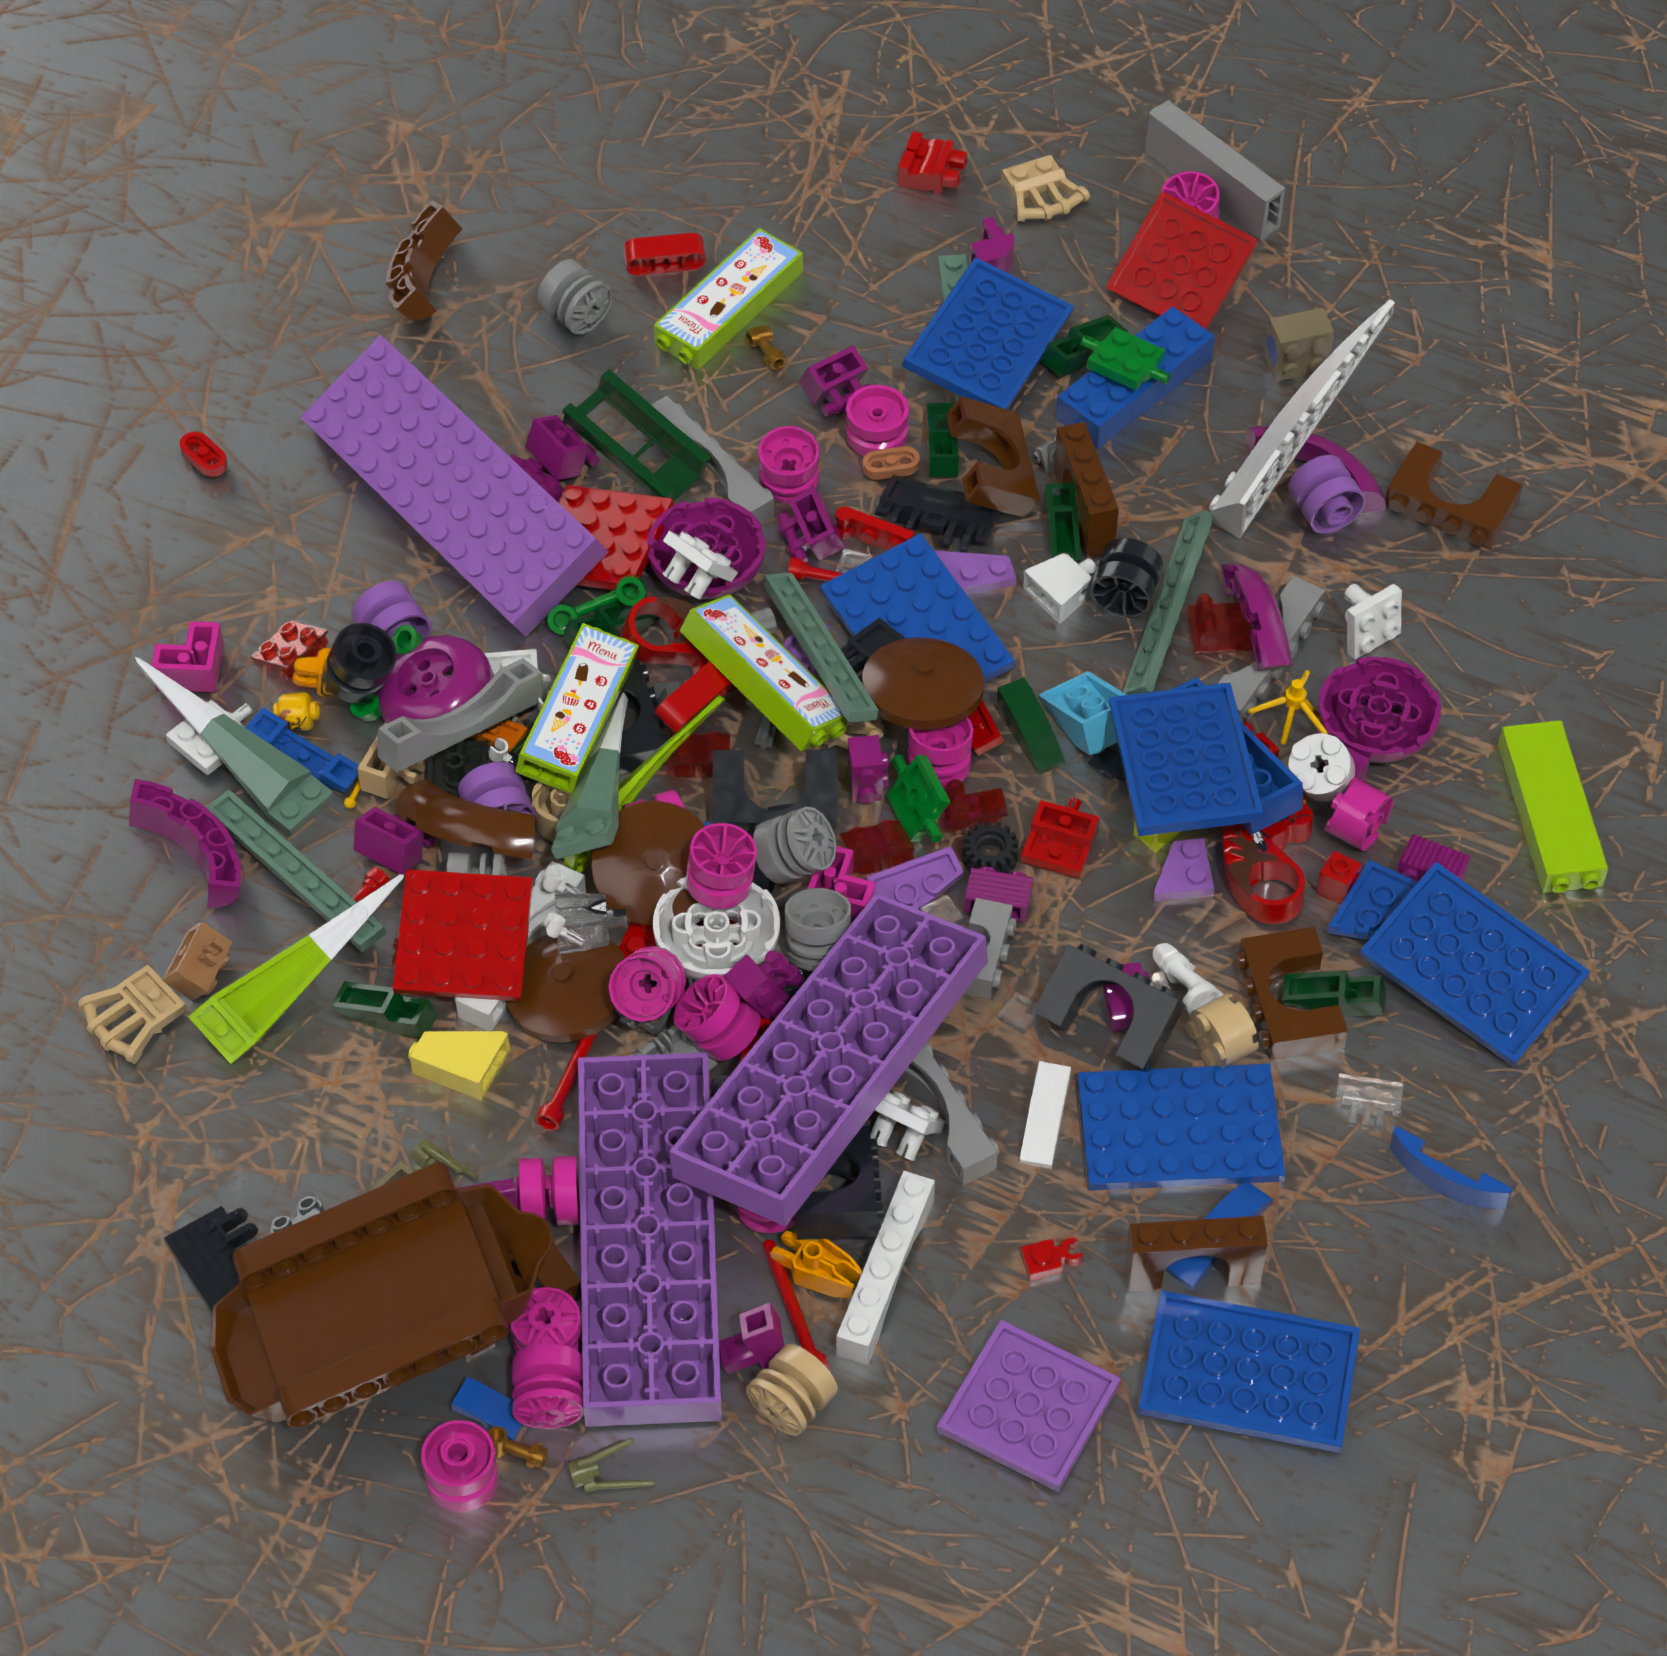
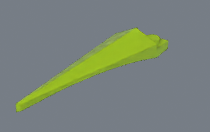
[563,694,725,873]

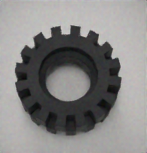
[962,821,1019,874]

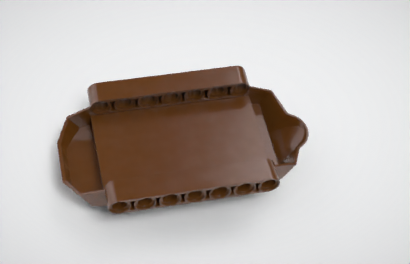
[210,1163,552,1428]

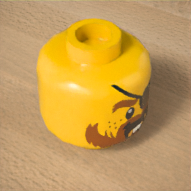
[273,692,320,732]

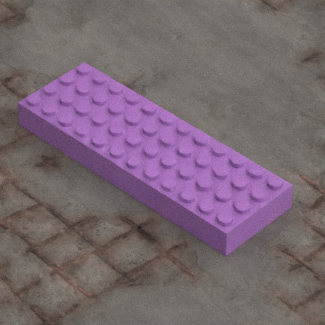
[301,334,608,637]
[669,893,988,1227]
[578,1052,722,1427]

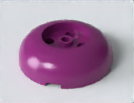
[647,498,765,599]
[378,635,495,723]
[1318,657,1441,763]

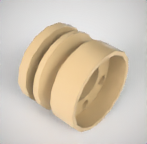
[746,1344,838,1436]

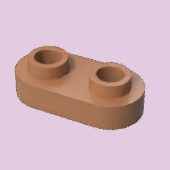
[863,446,920,480]

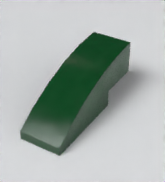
[1041,315,1128,378]
[927,403,959,477]
[1044,483,1081,563]
[563,596,660,648]
[997,677,1065,775]
[1282,970,1386,1016]
[331,981,438,1039]

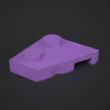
[1153,838,1214,901]

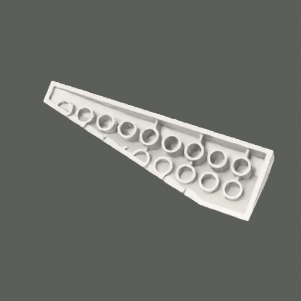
[1209,299,1395,539]

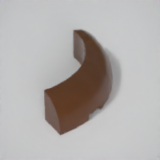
[386,200,463,320]
[395,780,535,859]

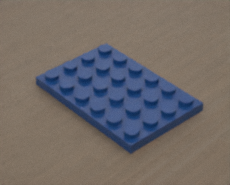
[901,257,1074,410]
[820,533,1015,683]
[1109,683,1263,836]
[1359,862,1591,1068]
[1077,1064,1285,1191]
[1138,1290,1360,1453]

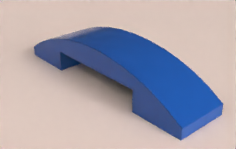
[245,707,359,792]
[1389,1126,1513,1210]
[1166,1180,1273,1290]

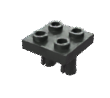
[426,739,489,798]

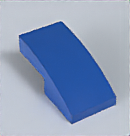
[451,1376,523,1441]

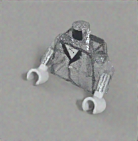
[543,867,628,955]

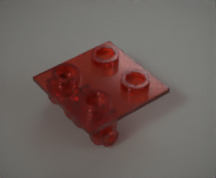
[1188,593,1253,653]
[250,620,329,681]
[668,732,730,778]
[944,779,1008,828]
[839,820,915,875]

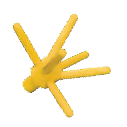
[1248,670,1328,745]

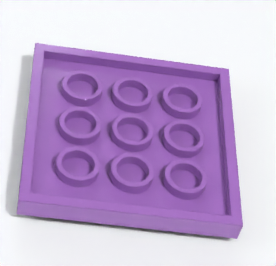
[937,1320,1121,1492]

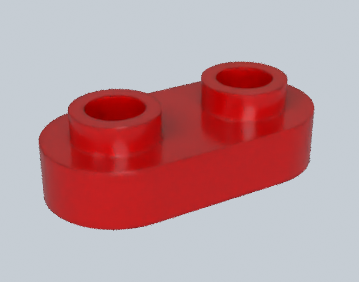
[179,431,228,477]

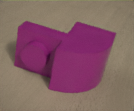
[970,216,1014,272]
[719,1303,784,1374]

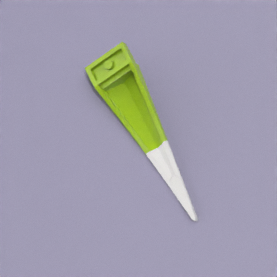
[188,874,404,1065]

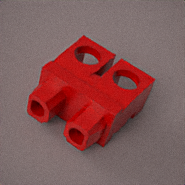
[898,131,967,194]

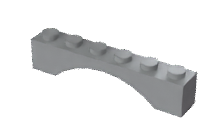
[646,395,775,525]
[1217,576,1326,723]
[378,658,543,772]
[903,1042,999,1185]

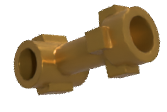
[745,325,786,370]
[487,1426,549,1469]

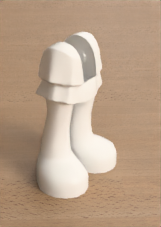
[1153,943,1224,1015]

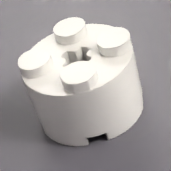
[1288,733,1355,801]

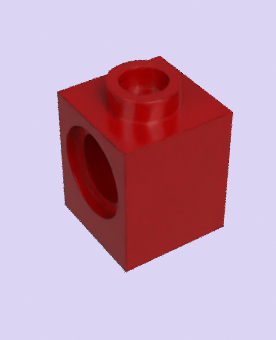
[1316,851,1362,905]

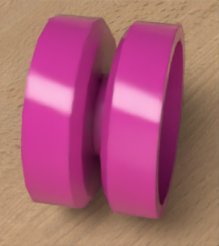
[846,385,909,456]

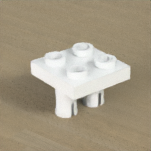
[662,531,738,600]
[1345,584,1402,660]
[870,1091,947,1161]

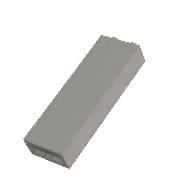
[1145,100,1285,240]

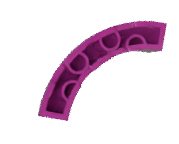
[1246,426,1386,513]
[1221,563,1293,671]
[129,779,241,908]

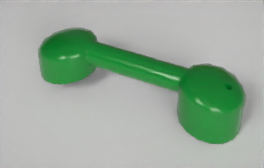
[547,575,646,635]
[350,624,424,722]

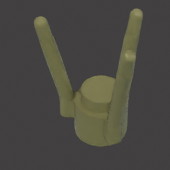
[411,1139,478,1179]
[567,1438,655,1493]

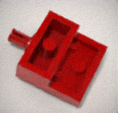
[1021,797,1100,879]

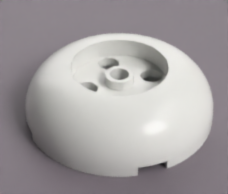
[653,877,780,981]

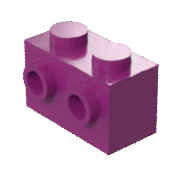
[847,735,888,804]

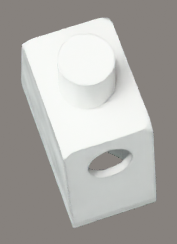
[1023,554,1097,624]

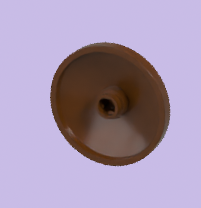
[862,637,984,730]
[592,801,705,927]
[506,929,625,1043]

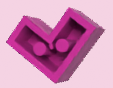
[151,621,224,692]
[808,846,875,924]

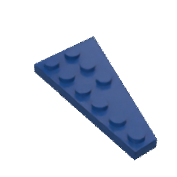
[1327,859,1418,940]

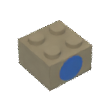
[1264,308,1335,381]

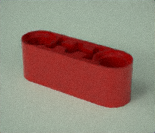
[623,233,706,276]
[654,661,733,733]

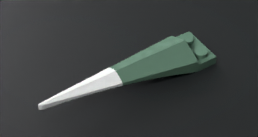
[135,657,334,837]
[551,692,628,859]

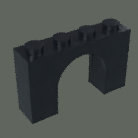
[596,658,669,776]
[713,750,837,832]
[1033,943,1186,1072]
[796,1125,883,1240]

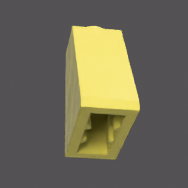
[408,1031,510,1100]

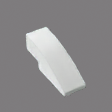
[1019,1061,1071,1169]

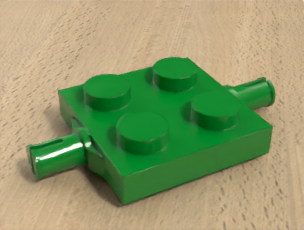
[1080,327,1171,390]
[887,755,950,843]

